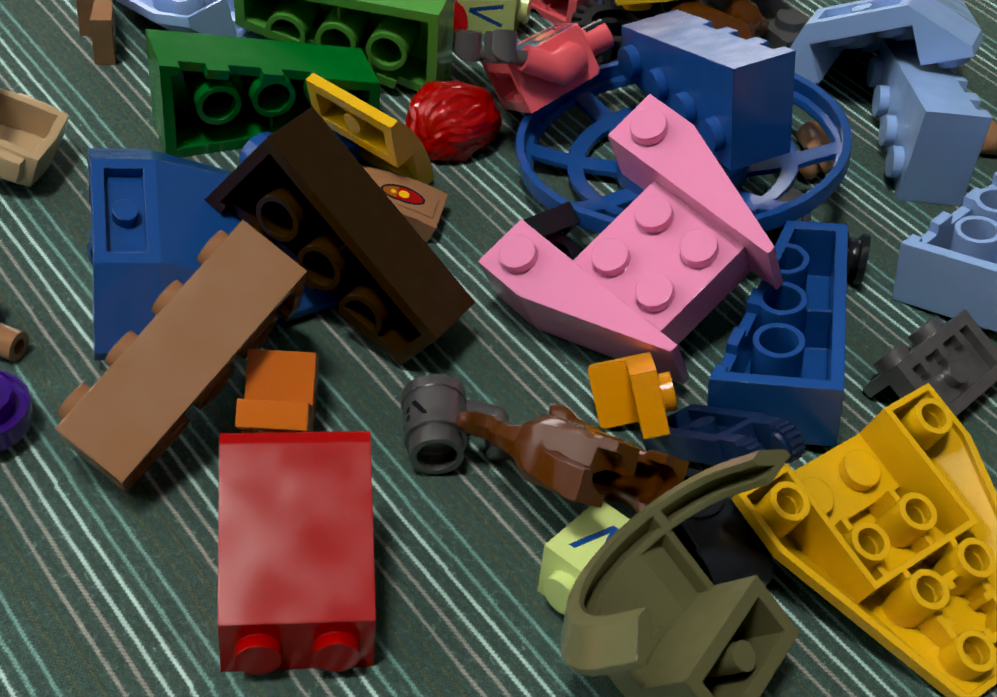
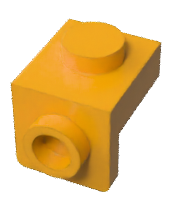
[588,352,678,439]

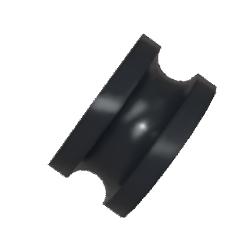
[847,230,871,286]

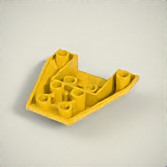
[731,383,997,697]

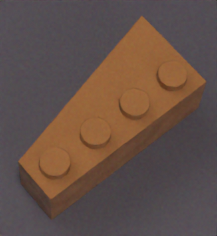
[55,220,307,493]

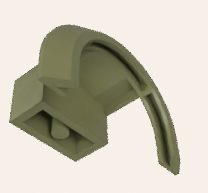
[560,449,800,697]

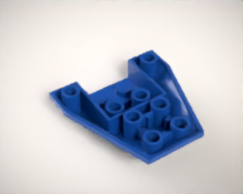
[88,148,340,361]

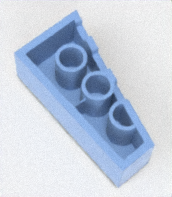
[866,38,992,206]
[892,172,997,332]

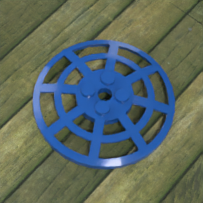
[516,61,852,233]

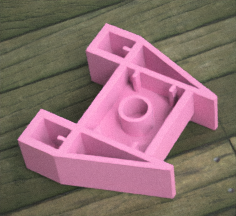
[478,94,783,384]

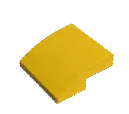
[305,73,434,184]

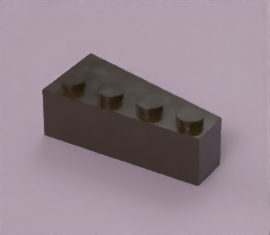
[204,106,475,366]

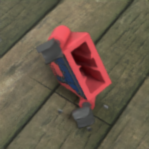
[453,18,614,114]

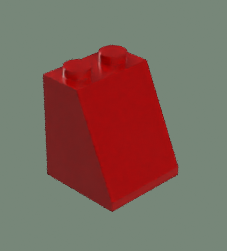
[218,431,376,674]

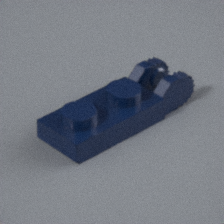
[640,404,806,466]

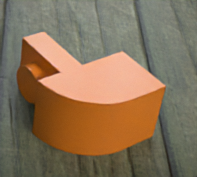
[235,349,319,433]

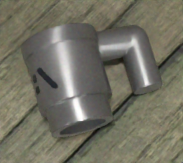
[401,374,511,474]

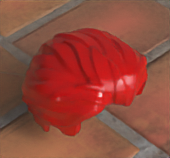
[406,81,503,163]

